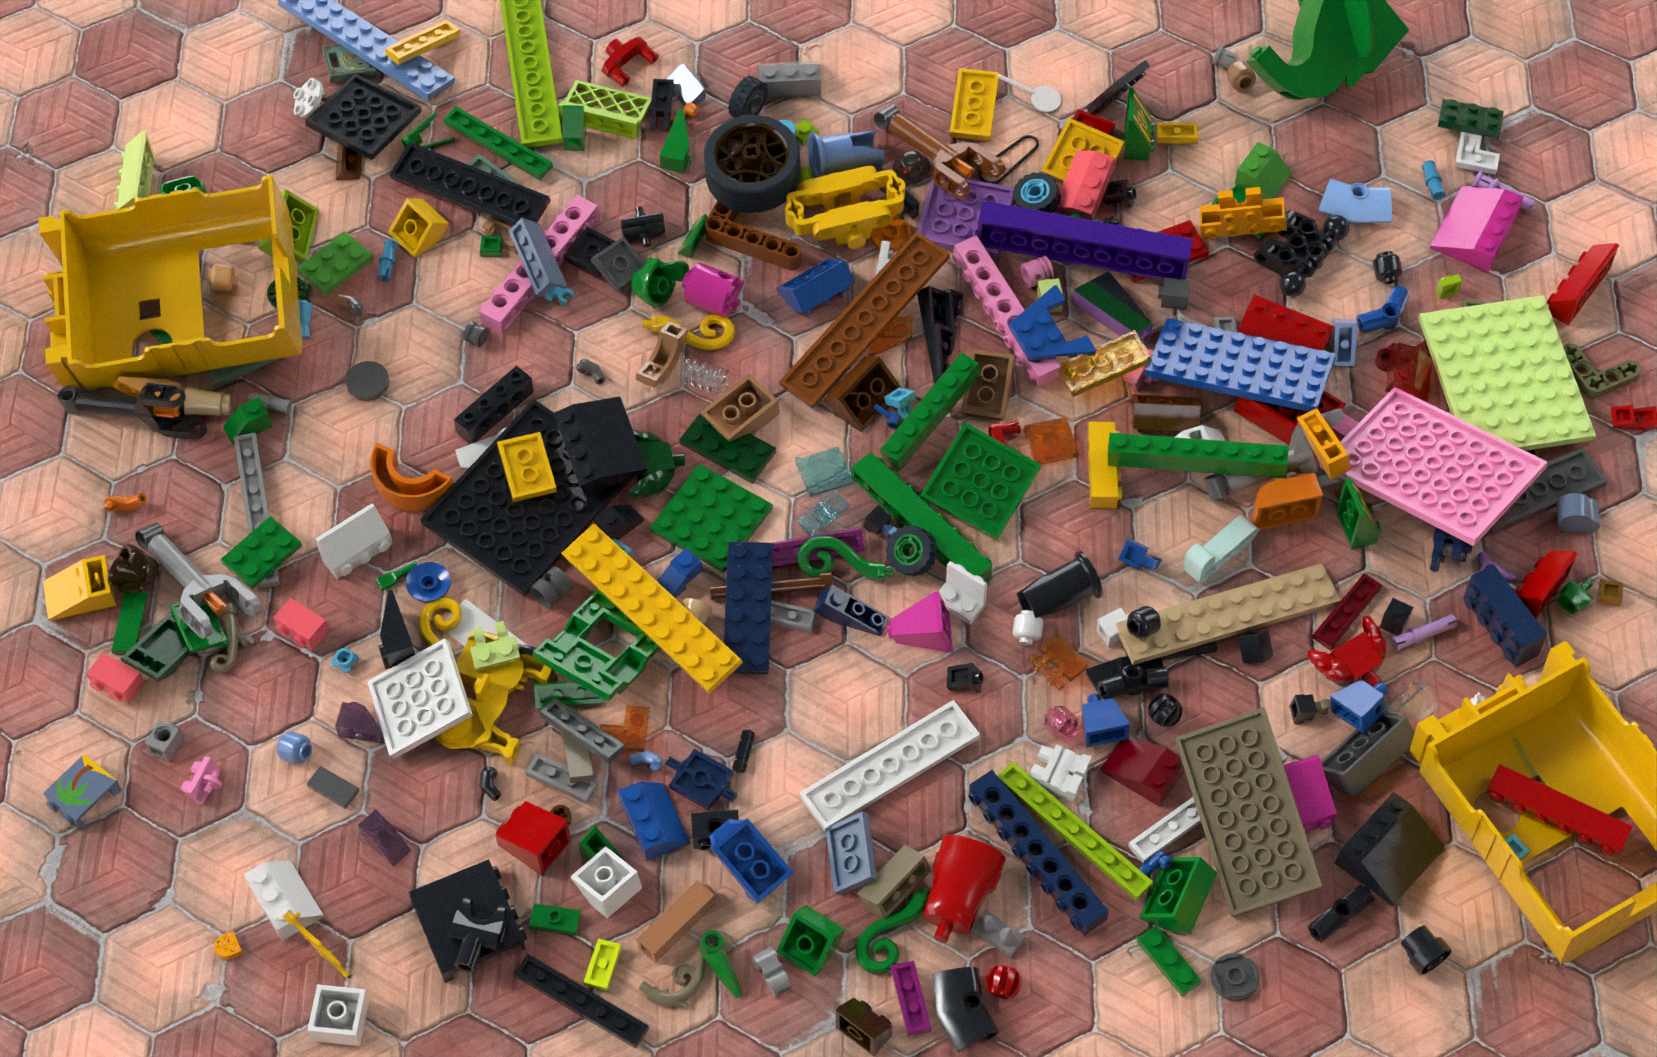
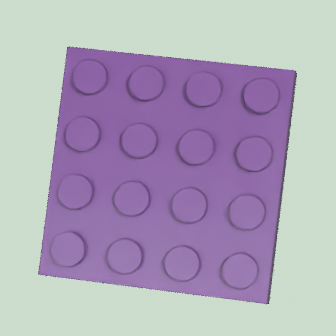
[917,176,1014,259]

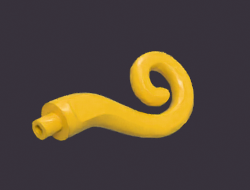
[643,314,735,351]
[419,597,462,647]

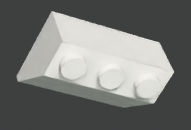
[316,503,393,579]
[243,860,324,941]

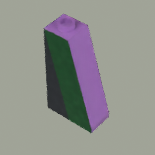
[1072,271,1153,346]

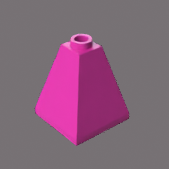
[887,591,953,652]

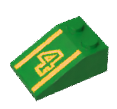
[1124,88,1154,160]
[1336,477,1381,550]

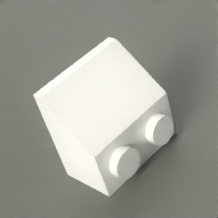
[571,847,642,918]

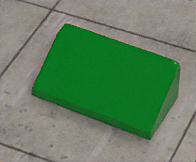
[678,214,708,259]

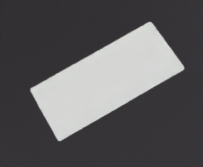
[445,599,528,647]

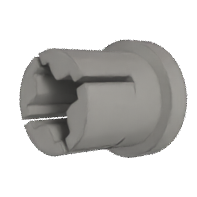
[1212,45,1238,68]

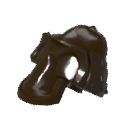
[108,543,159,594]

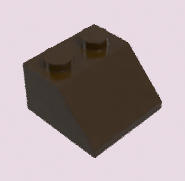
[836,998,893,1057]

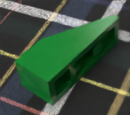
[659,108,693,174]

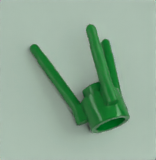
[401,113,455,149]

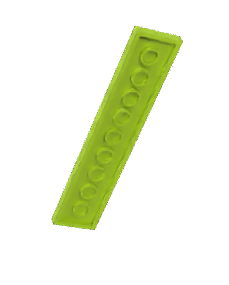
[500,0,563,148]

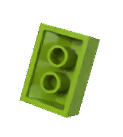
[258,189,319,262]

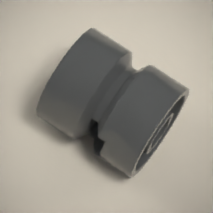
[530,567,573,609]

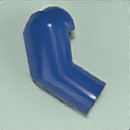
[1138,852,1171,877]

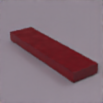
[1312,573,1383,651]

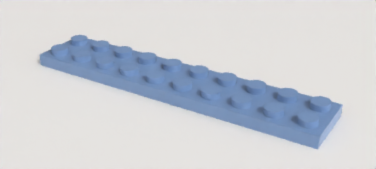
[278,0,455,101]

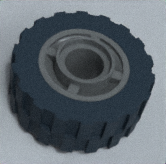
[728,75,768,118]

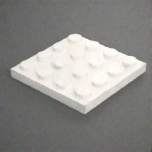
[367,638,473,759]

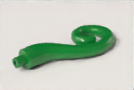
[797,536,894,581]
[855,887,931,974]

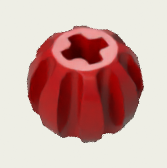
[986,965,1022,999]

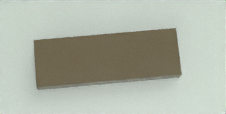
[561,732,593,783]

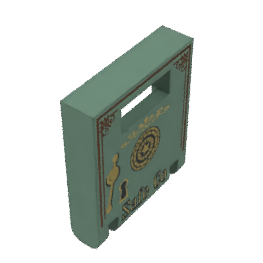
[322,44,378,83]

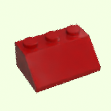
[1515,550,1578,619]

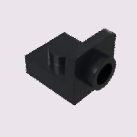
[1102,179,1137,208]
[947,663,984,693]

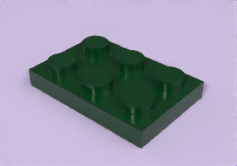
[1437,99,1504,139]

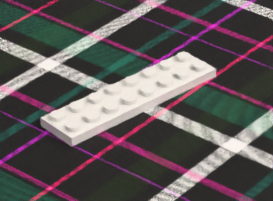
[799,700,980,832]

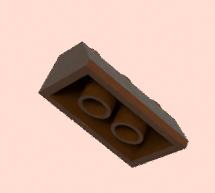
[824,356,902,432]
[1132,394,1201,434]

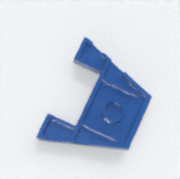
[1009,285,1096,361]

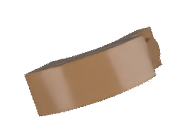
[636,321,688,388]

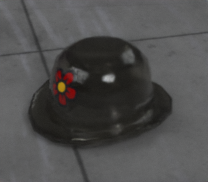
[892,150,931,185]

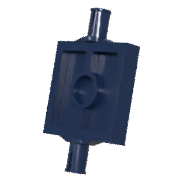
[665,749,738,811]

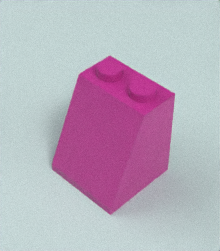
[1284,755,1337,834]

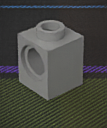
[145,720,184,762]

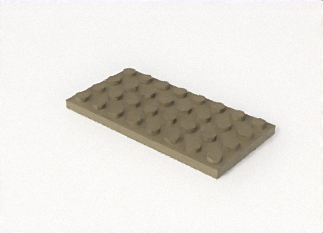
[1175,707,1324,917]

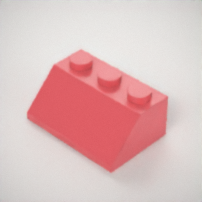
[1057,151,1116,220]

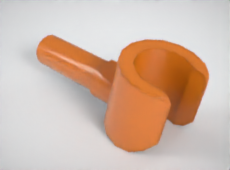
[670,102,699,123]

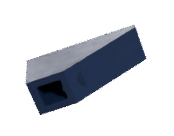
[813,584,889,636]

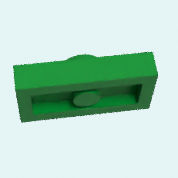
[529,903,582,936]

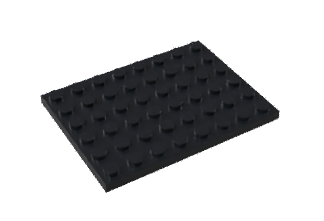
[420,399,633,597]

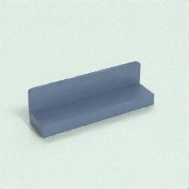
[508,218,567,297]

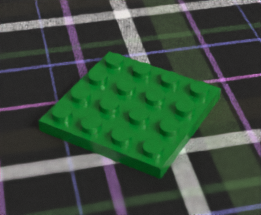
[920,423,1042,541]
[649,463,773,573]

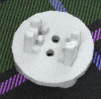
[293,78,324,118]

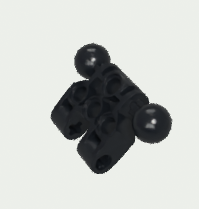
[1254,210,1350,297]

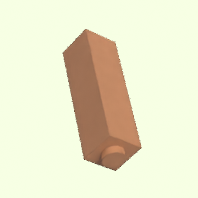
[637,880,716,963]

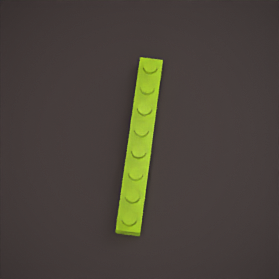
[997,761,1153,901]

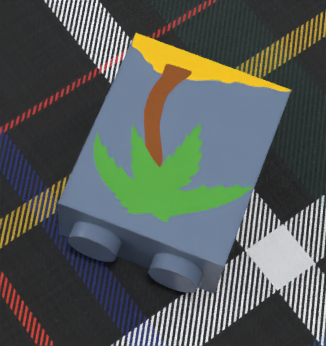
[43,754,122,830]

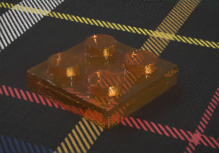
[1024,417,1078,465]

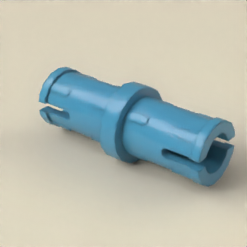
[1421,160,1445,200]
[377,239,398,282]

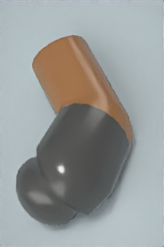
[337,294,363,316]

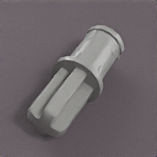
[247,393,292,414]

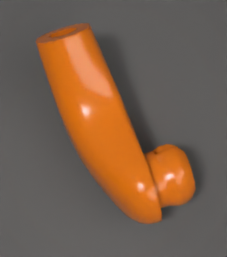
[104,493,147,513]

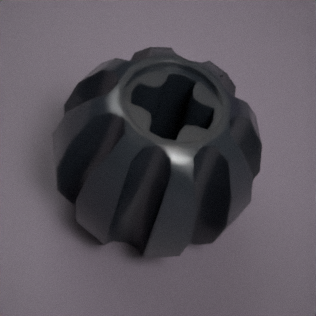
[1148,693,1183,727]

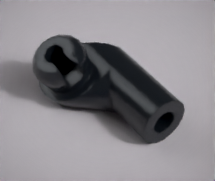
[480,767,502,801]

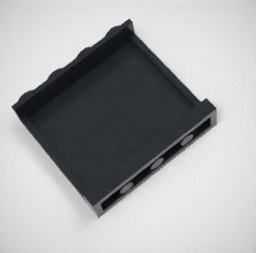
[408,859,528,983]

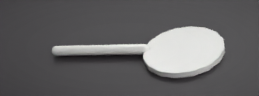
[997,74,1061,113]

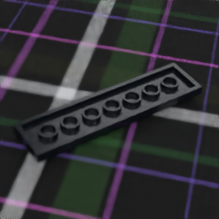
[389,142,551,227]

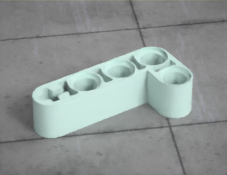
[1183,514,1259,584]

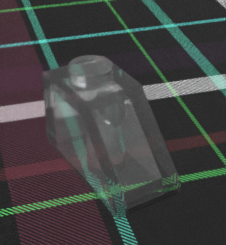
[1382,681,1440,720]

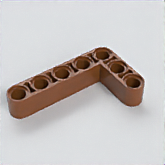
[705,201,801,270]

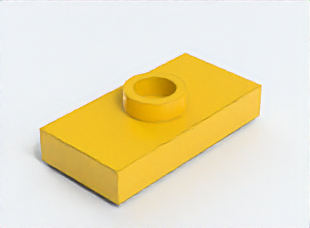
[1156,123,1198,144]

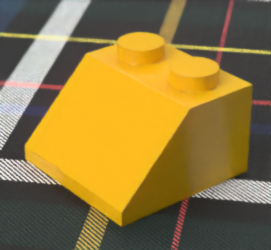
[388,198,449,257]

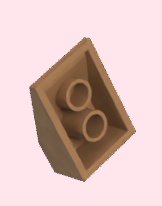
[961,349,1017,419]
[700,374,780,442]

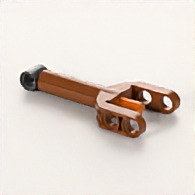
[874,104,1006,200]

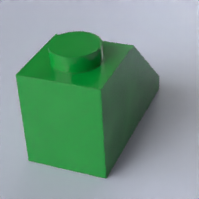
[562,105,587,151]
[223,397,272,445]

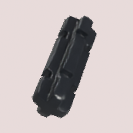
[732,729,755,773]

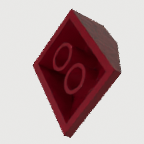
[1100,736,1184,807]

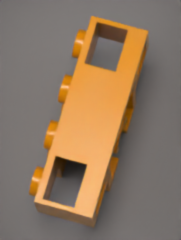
[1200,187,1287,239]

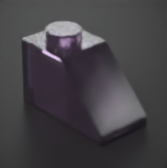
[335,702,384,744]
[358,809,411,866]

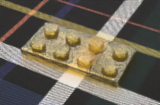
[1059,330,1152,397]

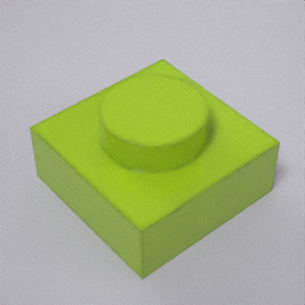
[795,118,819,146]
[1436,274,1462,299]

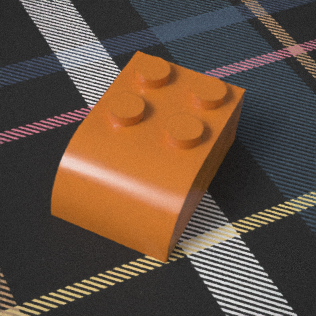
[1251,473,1323,530]

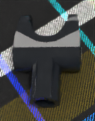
[449,897,507,972]

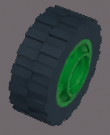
[886,525,938,576]

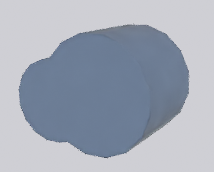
[1556,493,1600,533]

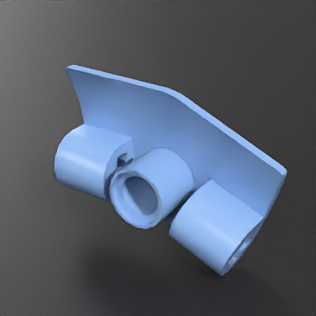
[1318,178,1392,223]

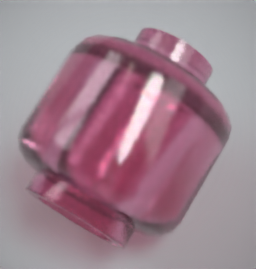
[1044,705,1079,740]

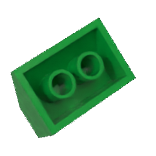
[1139,857,1217,934]

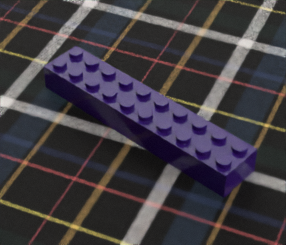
[977,201,1193,281]

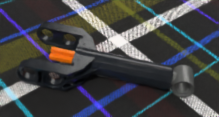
[57,383,207,440]

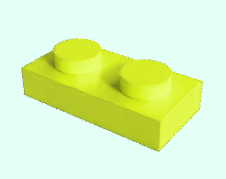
[583,938,622,992]

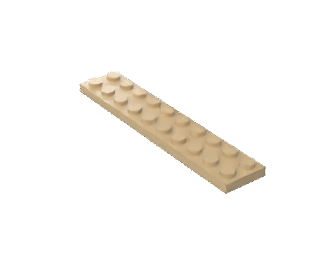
[1116,563,1341,665]

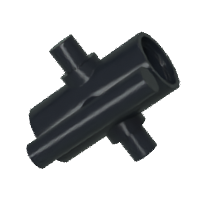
[620,206,665,247]

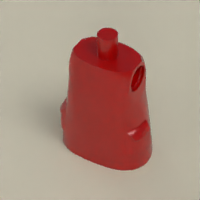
[923,834,1006,943]

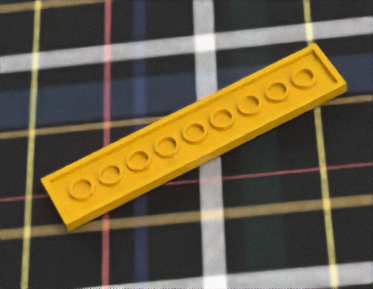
[561,524,743,694]

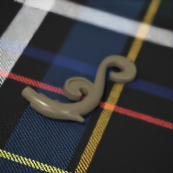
[639,930,733,1007]

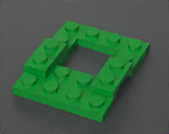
[532,589,661,702]

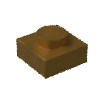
[1597,579,1623,606]

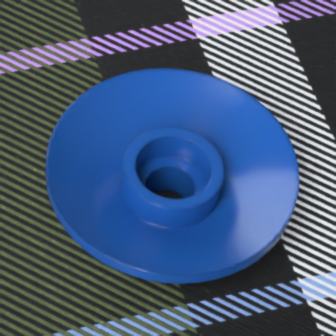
[406,562,451,602]

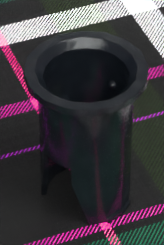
[1017,551,1103,618]

